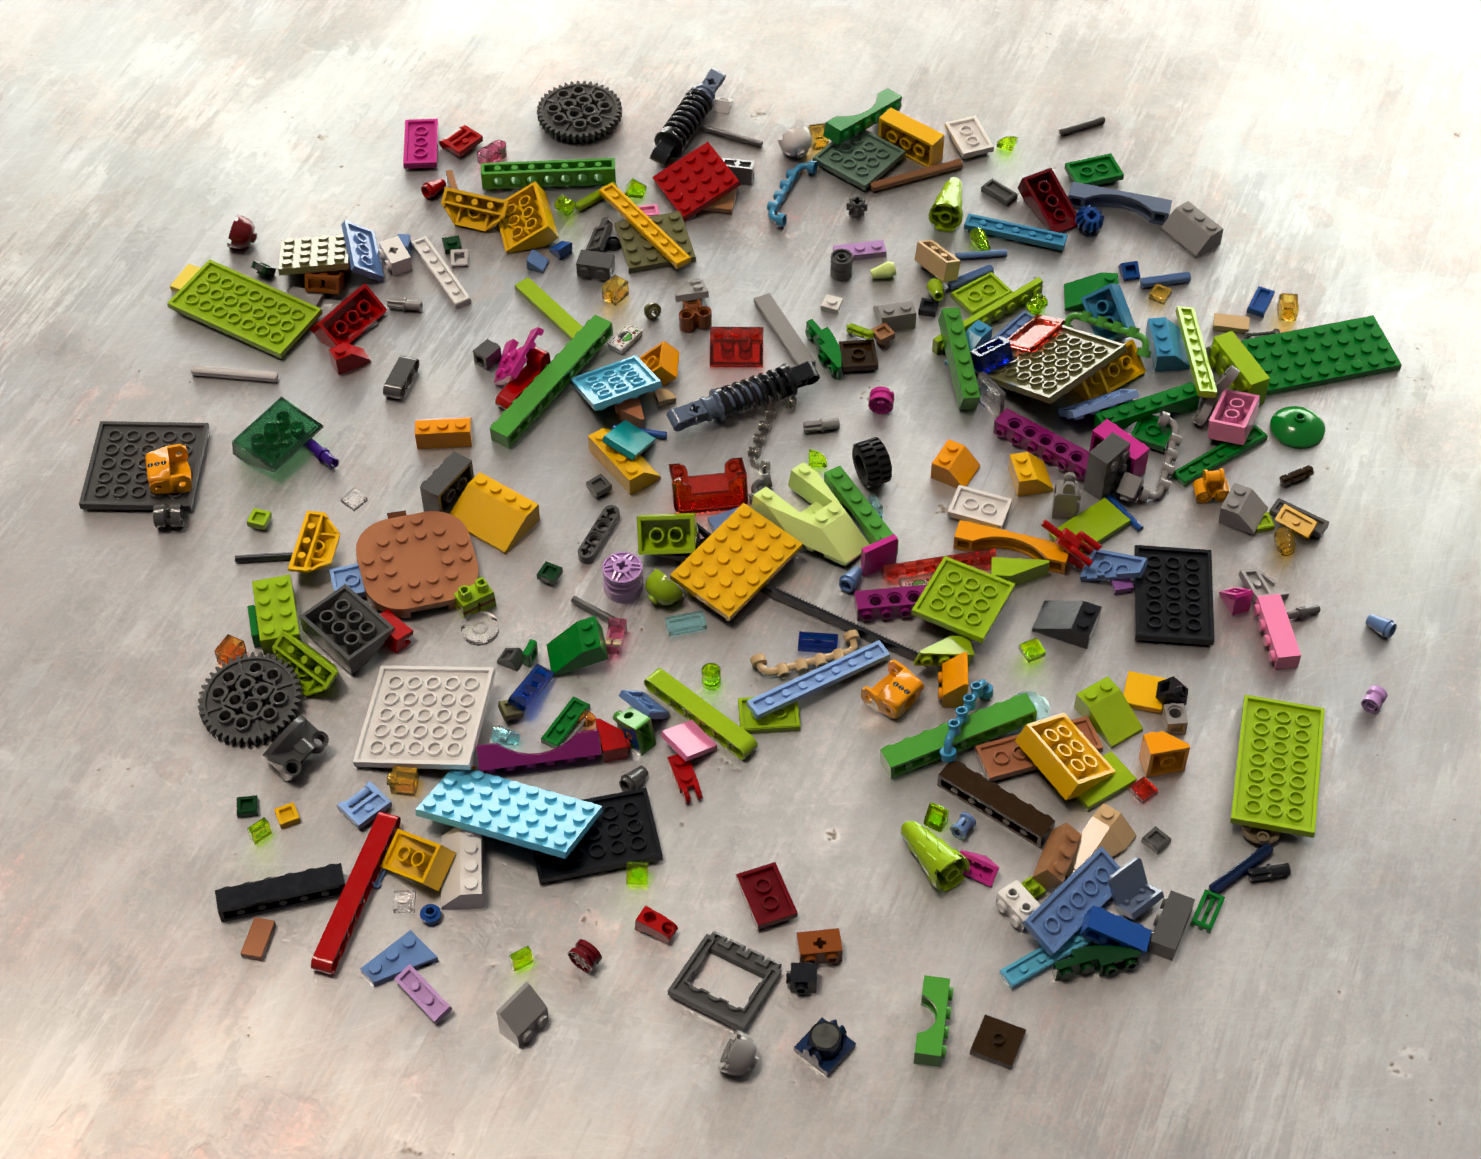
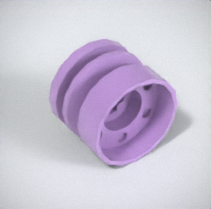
[602,552,643,603]

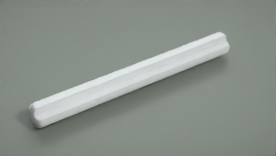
[191,365,279,382]

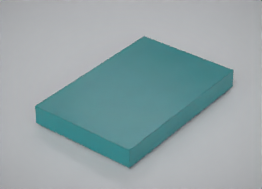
[602,420,656,460]

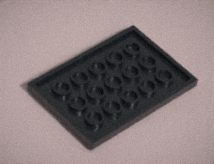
[1134,545,1214,645]
[533,788,663,884]

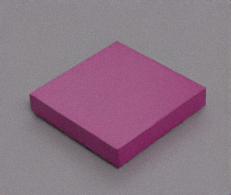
[861,534,898,577]

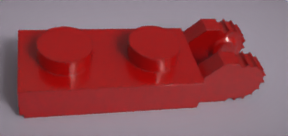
[667,754,703,803]

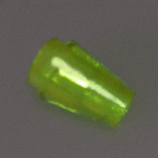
[969,227,991,251]

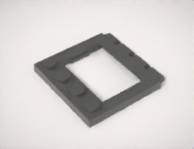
[668,931,782,1032]

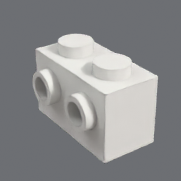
[996,880,1040,933]

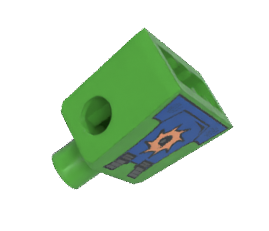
[613,707,656,756]

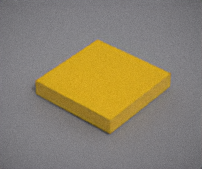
[1123,671,1167,714]

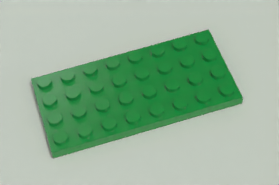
[1241,315,1402,395]

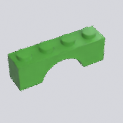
[914,975,954,1067]

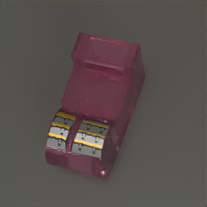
[477,140,507,164]
[605,617,627,655]

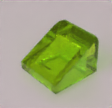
[624,178,647,199]
[923,802,949,832]

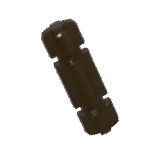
[1279,465,1314,486]

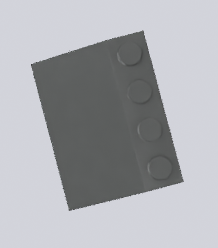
[299,584,395,675]

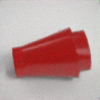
[421,178,446,198]

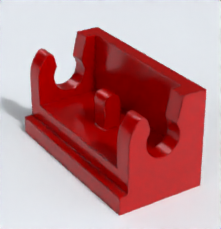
[380,610,413,654]

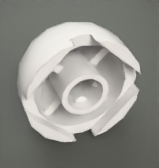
[778,126,812,158]

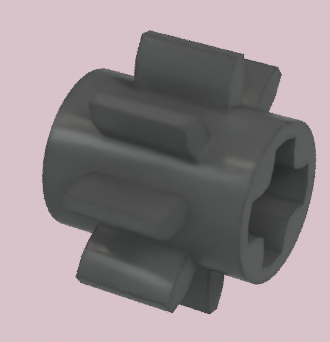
[846,196,868,218]

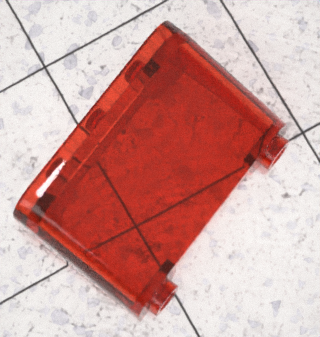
[668,457,748,513]

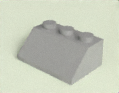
[1161,201,1223,258]

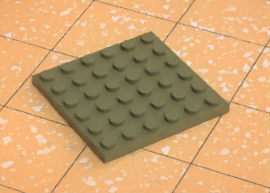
[975,321,1127,404]

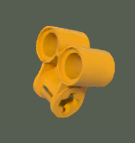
[1192,468,1230,503]

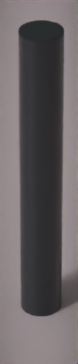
[235,552,293,563]

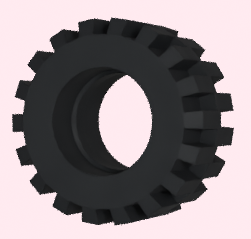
[852,437,892,488]

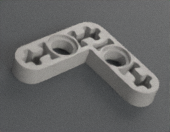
[1192,365,1240,426]

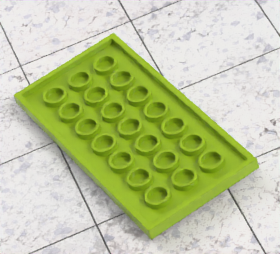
[167,259,323,358]
[1230,694,1325,838]

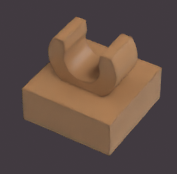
[871,322,895,347]

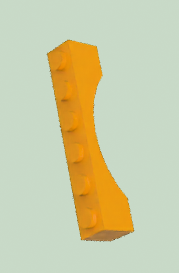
[953,520,1069,575]

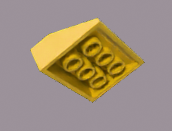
[498,181,559,254]
[450,472,540,554]
[1015,713,1116,800]

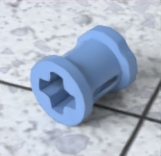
[950,812,976,840]

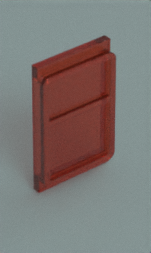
[1003,314,1066,352]

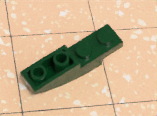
[1052,945,1141,981]

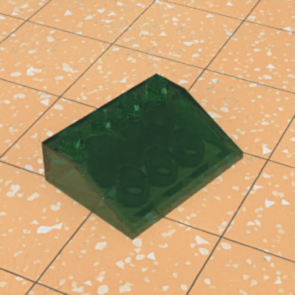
[232,397,323,473]

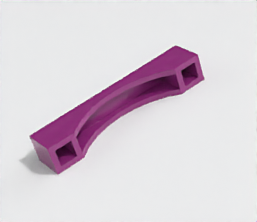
[476,729,601,774]

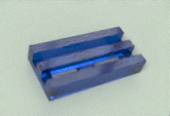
[798,631,838,653]

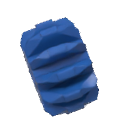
[1075,205,1104,235]

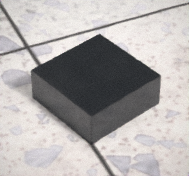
[918,298,939,317]

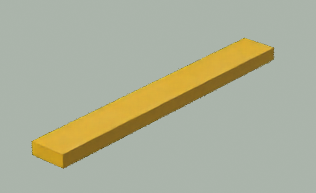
[599,183,691,269]

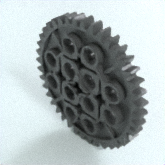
[537,81,622,143]
[198,652,303,747]

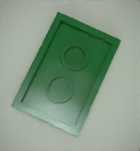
[1064,153,1124,186]

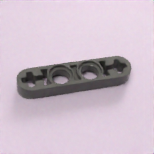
[578,505,620,564]

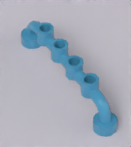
[767,160,818,227]
[940,679,994,763]

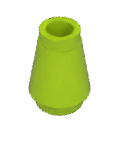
[926,278,944,301]

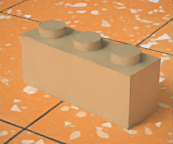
[914,240,961,283]

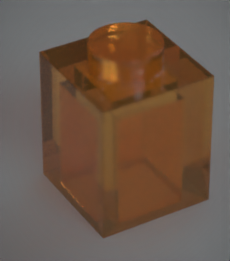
[214,634,247,666]

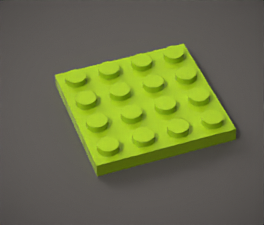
[911,556,1015,643]

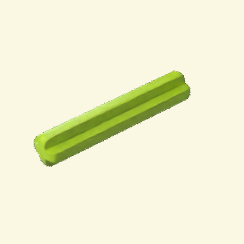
[575,182,617,211]

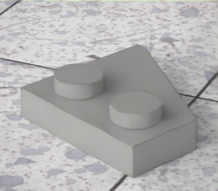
[675,279,709,302]
[1239,568,1290,604]

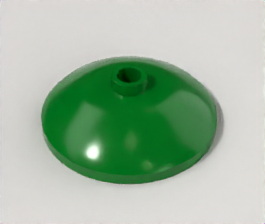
[1270,406,1325,449]

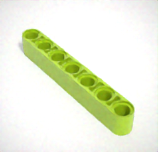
[644,668,758,760]

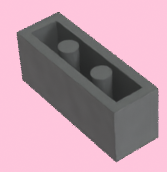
[1148,890,1195,961]

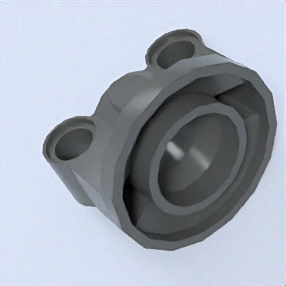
[262,715,329,782]

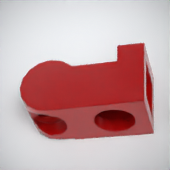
[635,905,678,944]

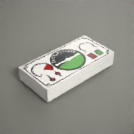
[607,322,643,355]

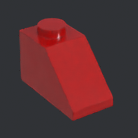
[329,343,371,375]
[595,719,631,763]

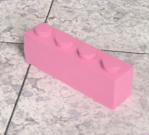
[1253,594,1301,670]

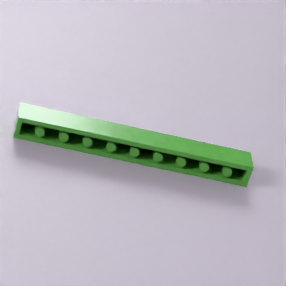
[490,315,613,449]

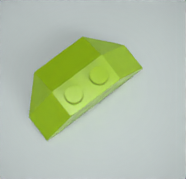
[272,631,339,697]

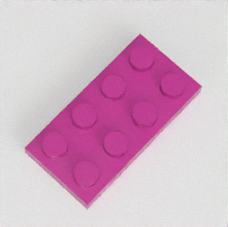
[403,118,438,169]

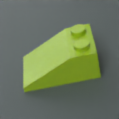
[1074,676,1143,749]

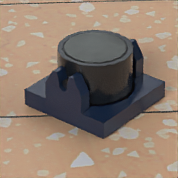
[794,1018,856,1077]

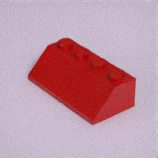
[310,283,387,348]

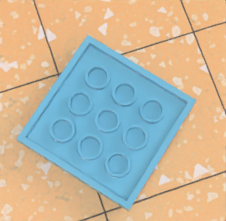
[570,355,662,411]

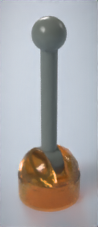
[560,710,597,746]

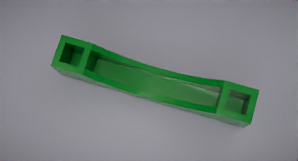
[823,88,902,145]
[1093,382,1200,430]

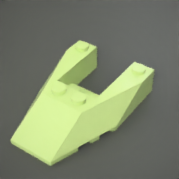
[751,462,870,566]

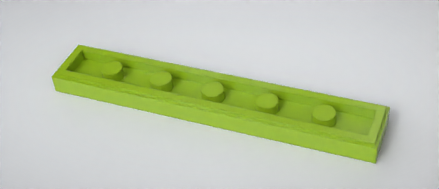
[514,277,583,340]

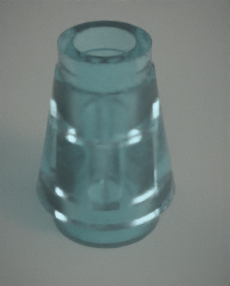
[490,725,521,745]

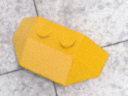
[441,187,509,232]
[288,511,340,573]

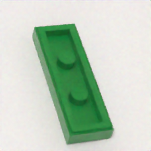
[541,696,590,749]

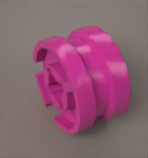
[868,386,895,414]

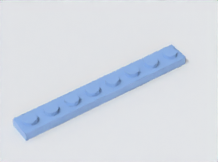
[746,640,890,720]

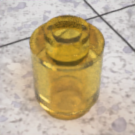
[1274,527,1296,556]

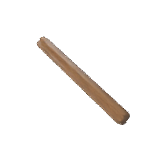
[870,159,963,192]

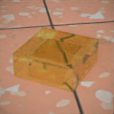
[1148,283,1172,305]

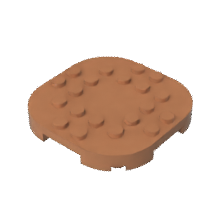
[356,511,479,618]

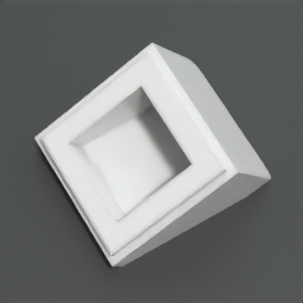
[713,97,734,114]
[451,249,469,267]

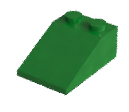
[1064,272,1119,312]
[546,616,608,677]

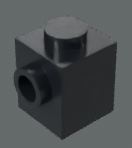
[1156,676,1189,706]
[786,963,817,994]

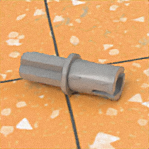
[387,297,423,312]
[803,418,840,432]

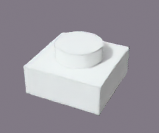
[821,294,843,315]

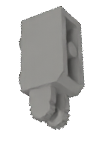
[1052,472,1082,520]

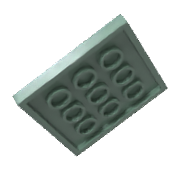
[813,130,906,191]

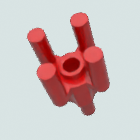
[1041,519,1102,570]

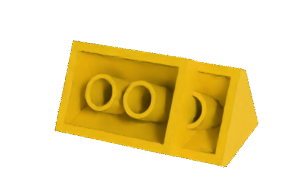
[1073,339,1146,400]

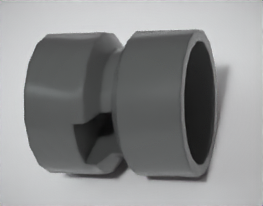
[830,248,853,282]
[153,503,185,528]

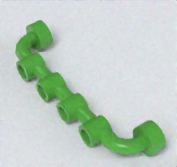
[1060,310,1152,358]

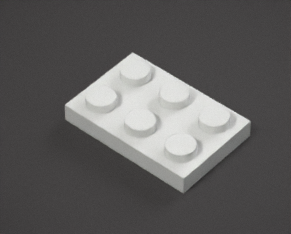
[945,116,994,159]
[947,485,1012,530]

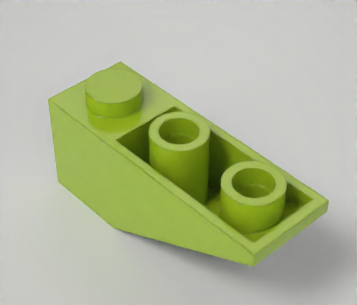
[990,557,1049,586]
[913,636,975,667]

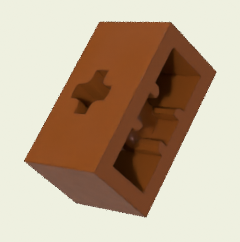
[796,928,843,964]

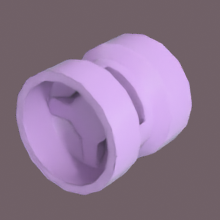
[1361,685,1388,713]

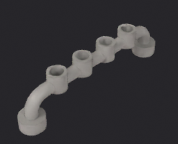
[1138,411,1183,502]

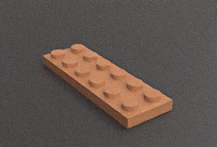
[975,716,1103,782]

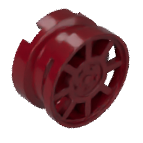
[568,939,602,973]

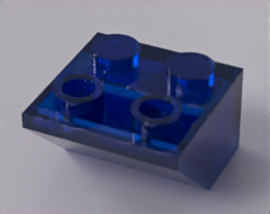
[970,336,1014,375]

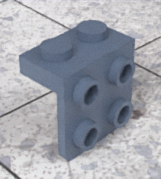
[1108,857,1164,920]

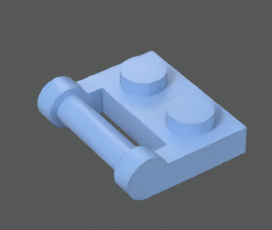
[337,781,392,830]

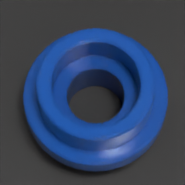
[420,904,441,925]

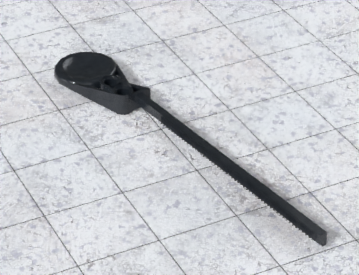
[657,513,927,667]

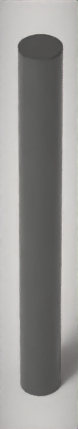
[701,124,763,147]

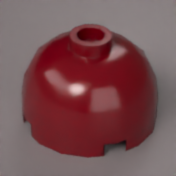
[227,214,257,250]

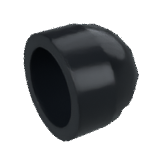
[607,236,620,251]

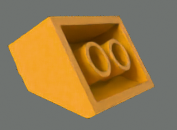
[415,417,472,449]

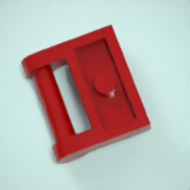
[439,125,483,157]

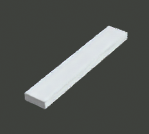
[411,236,471,309]

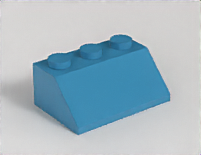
[1081,283,1136,342]
[1145,317,1190,371]

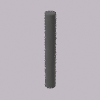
[1059,116,1105,136]
[571,595,622,627]

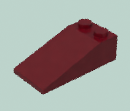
[1017,168,1078,233]

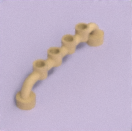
[750,630,860,679]

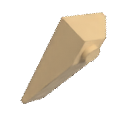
[1065,803,1136,879]

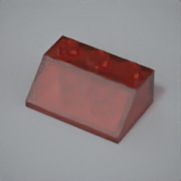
[710,327,763,367]

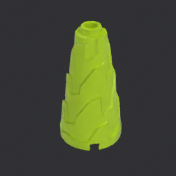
[929,177,963,232]
[901,821,970,892]

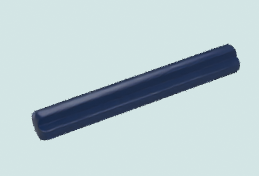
[1208,843,1274,894]

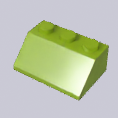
[637,513,697,555]

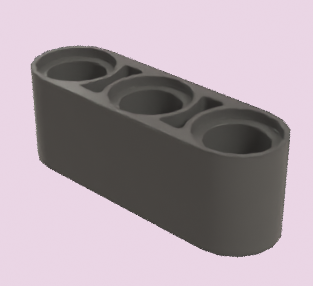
[383,355,419,400]

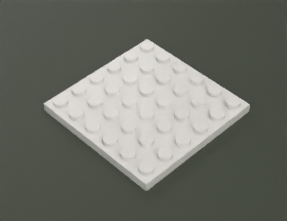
[353,665,496,770]

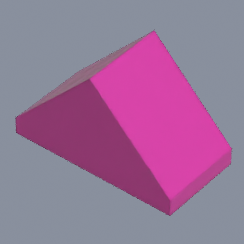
[1219,587,1253,615]

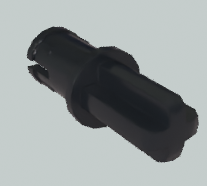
[1248,863,1291,881]

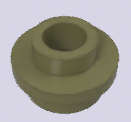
[644,302,661,320]

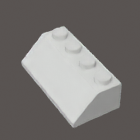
[441,827,484,910]

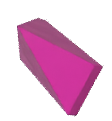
[960,850,1000,887]

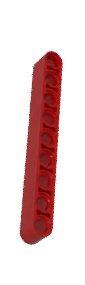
[311,812,401,975]

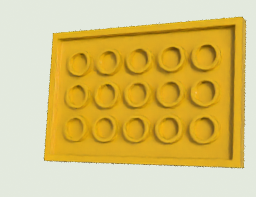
[670,503,803,621]

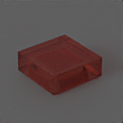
[1128,777,1158,804]

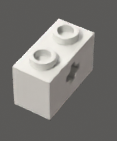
[378,236,413,276]

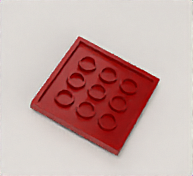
[652,141,741,221]

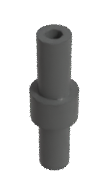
[1287,605,1321,620]

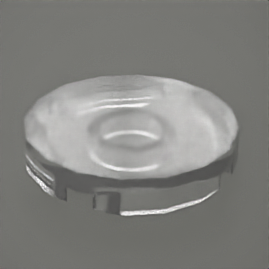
[460,611,499,646]

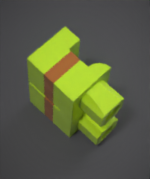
[454,577,496,621]

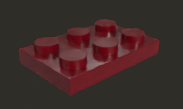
[736,862,798,930]

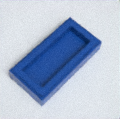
[1246,286,1275,318]

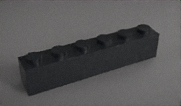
[215,863,345,922]

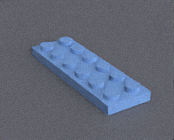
[1022,846,1120,956]

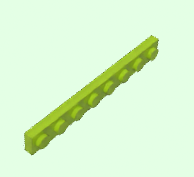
[932,277,1043,355]
[1175,306,1217,398]

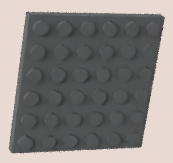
[79,421,210,511]

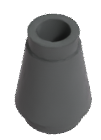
[619,766,648,792]

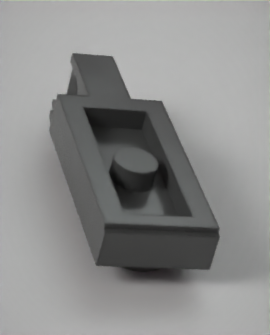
[586,217,613,252]

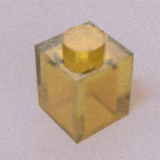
[809,123,829,150]
[602,275,629,306]
[1277,293,1299,321]
[387,766,419,797]

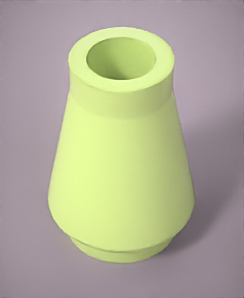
[870,261,897,279]

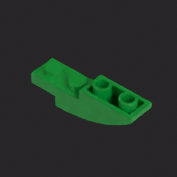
[805,319,842,380]

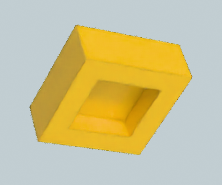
[274,802,301,829]

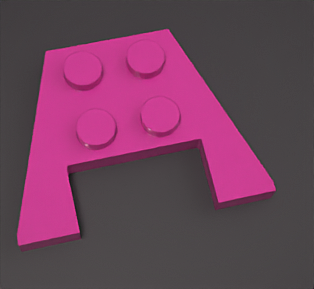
[494,326,544,386]

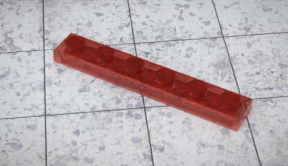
[881,548,997,579]

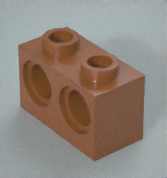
[304,270,344,294]

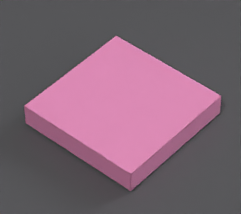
[661,720,717,761]

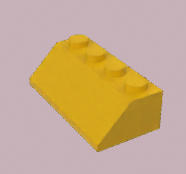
[588,428,661,495]

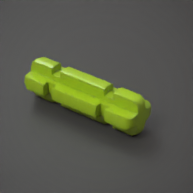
[846,323,874,340]

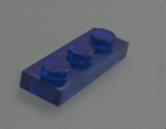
[508,664,554,712]

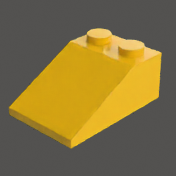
[380,829,456,891]

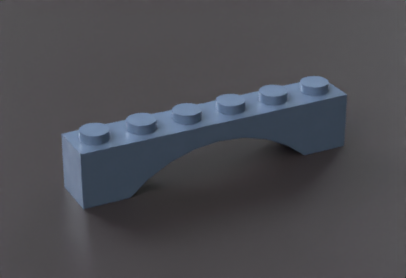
[1068,182,1172,225]

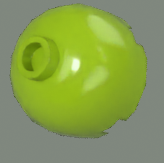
[645,569,683,606]

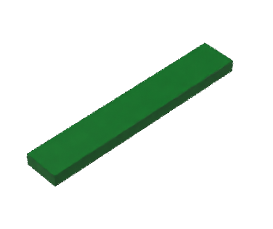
[1172,424,1268,487]

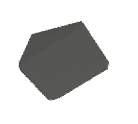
[497,648,523,671]

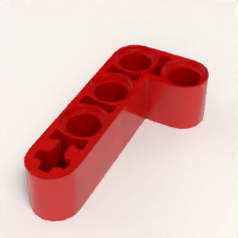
[495,346,551,410]

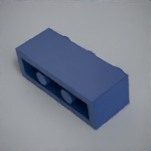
[1079,905,1152,957]

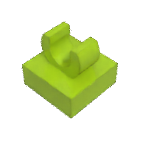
[1021,876,1046,901]

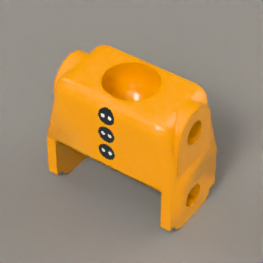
[145,444,192,494]
[861,659,924,719]

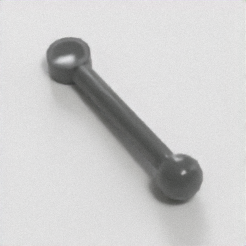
[1244,329,1280,338]

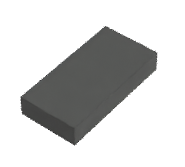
[981,179,1018,207]

